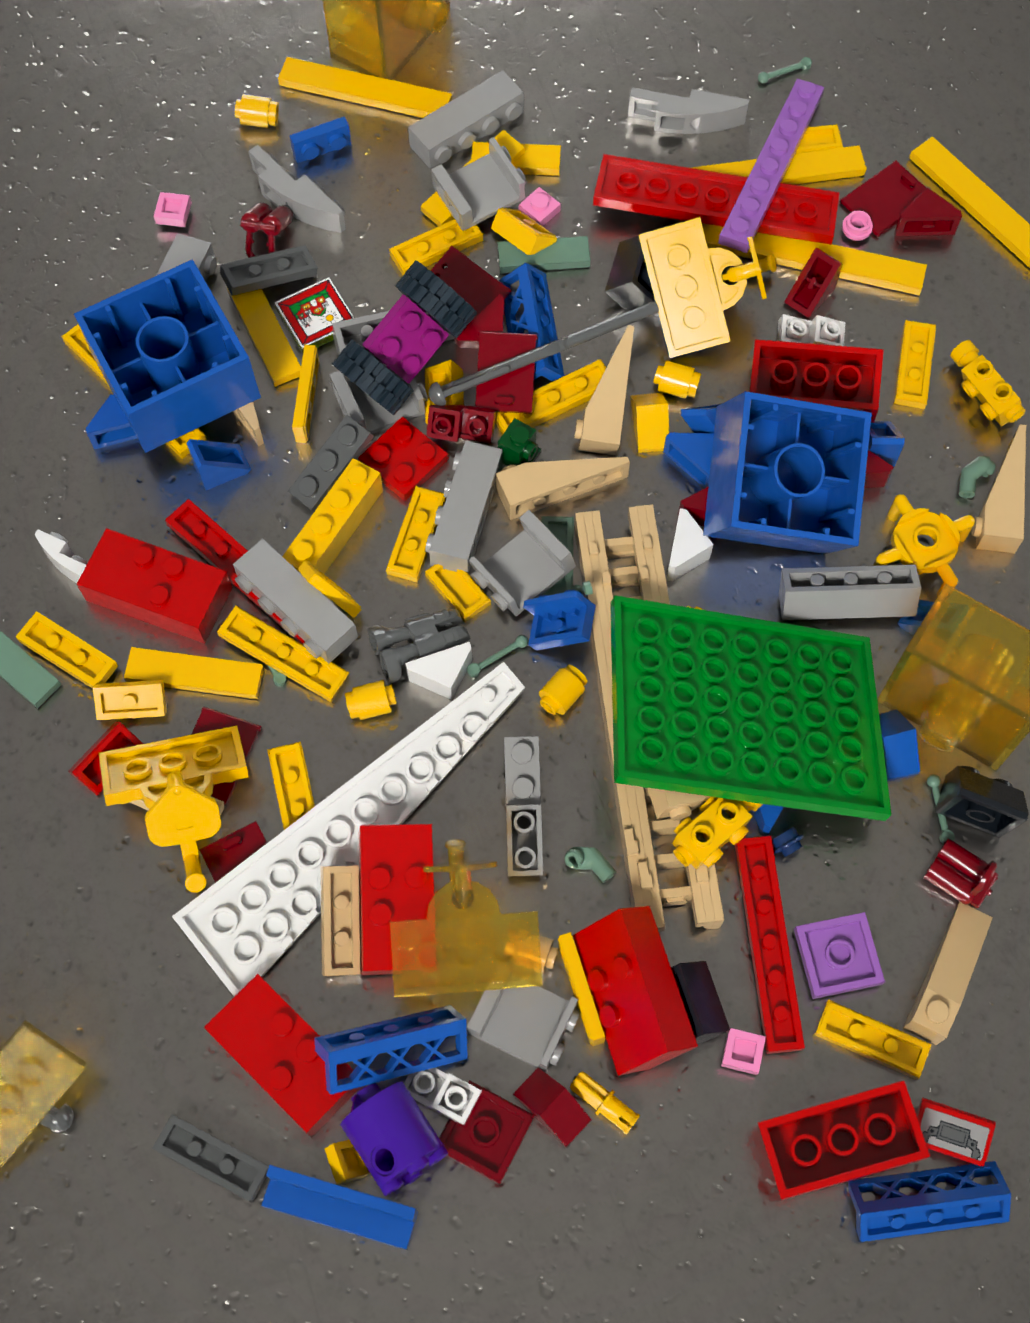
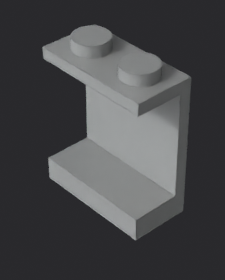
[431,137,527,231]
[329,369,428,434]
[469,510,576,616]
[467,961,581,1072]

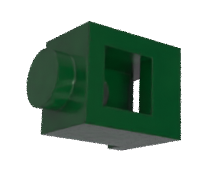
[497,418,541,466]

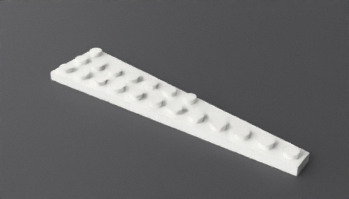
[172,662,525,997]

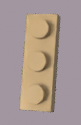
[321,866,360,976]

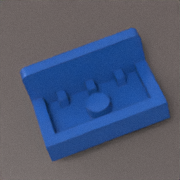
[523,590,596,651]

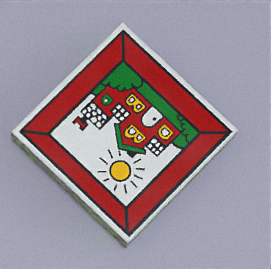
[274,277,354,353]

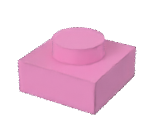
[519,187,561,226]
[154,192,192,227]
[721,1028,766,1075]

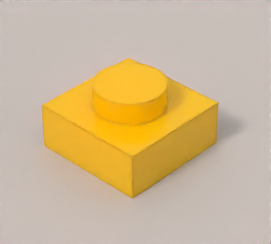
[324,1139,371,1185]

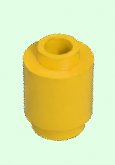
[235,94,279,128]
[653,360,702,399]
[539,665,588,715]
[345,679,397,720]

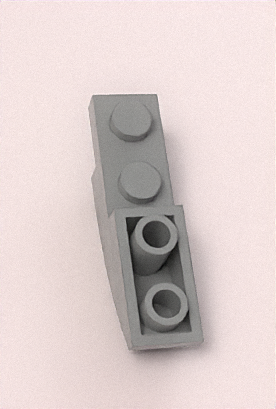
[628,87,749,134]
[248,145,346,233]
[504,736,543,877]

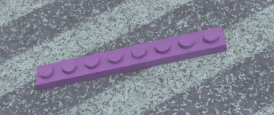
[718,79,825,253]

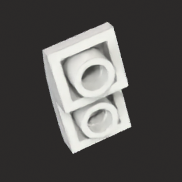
[777,314,845,346]
[34,530,88,583]
[404,1058,482,1125]

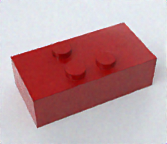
[750,339,884,423]
[77,528,233,644]
[358,824,437,975]
[572,906,698,1076]
[204,974,361,1138]
[758,1080,930,1201]

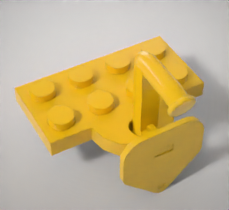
[639,217,776,358]
[99,726,248,893]

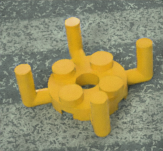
[873,494,975,601]

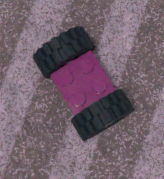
[332,260,477,415]

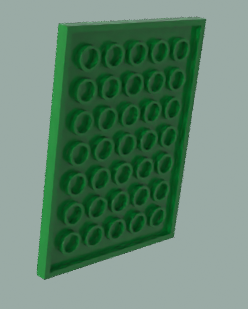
[610,595,892,821]

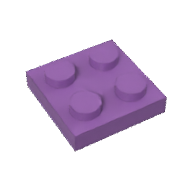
[794,912,885,999]

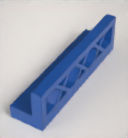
[499,263,564,381]
[315,1005,468,1094]
[848,1161,1011,1242]
[261,1165,418,1250]

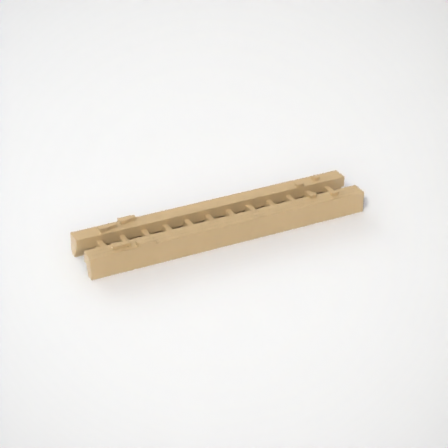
[574,504,724,932]

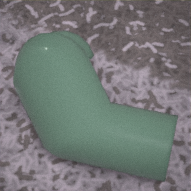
[959,456,996,498]
[564,846,617,883]

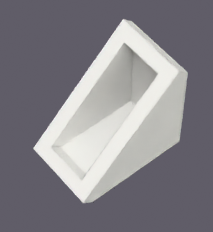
[666,508,713,582]
[405,642,472,700]

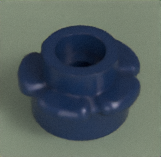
[772,827,804,857]

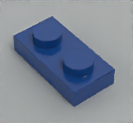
[289,116,352,163]

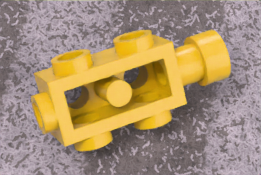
[950,340,1026,427]
[672,797,763,870]

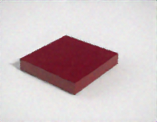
[439,1080,535,1185]

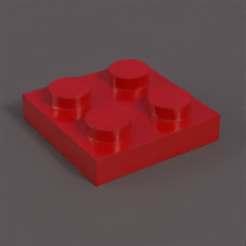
[358,416,449,501]

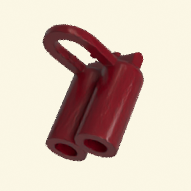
[240,202,293,258]
[923,838,999,908]

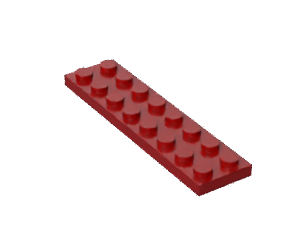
[593,154,840,245]

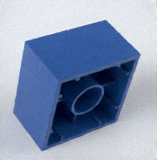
[74,259,261,453]
[703,391,872,554]

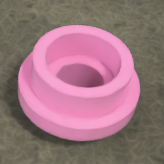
[842,211,873,240]

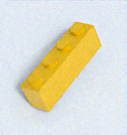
[282,458,383,574]

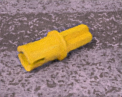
[570,1071,640,1134]

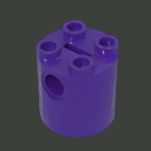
[340,1082,449,1197]

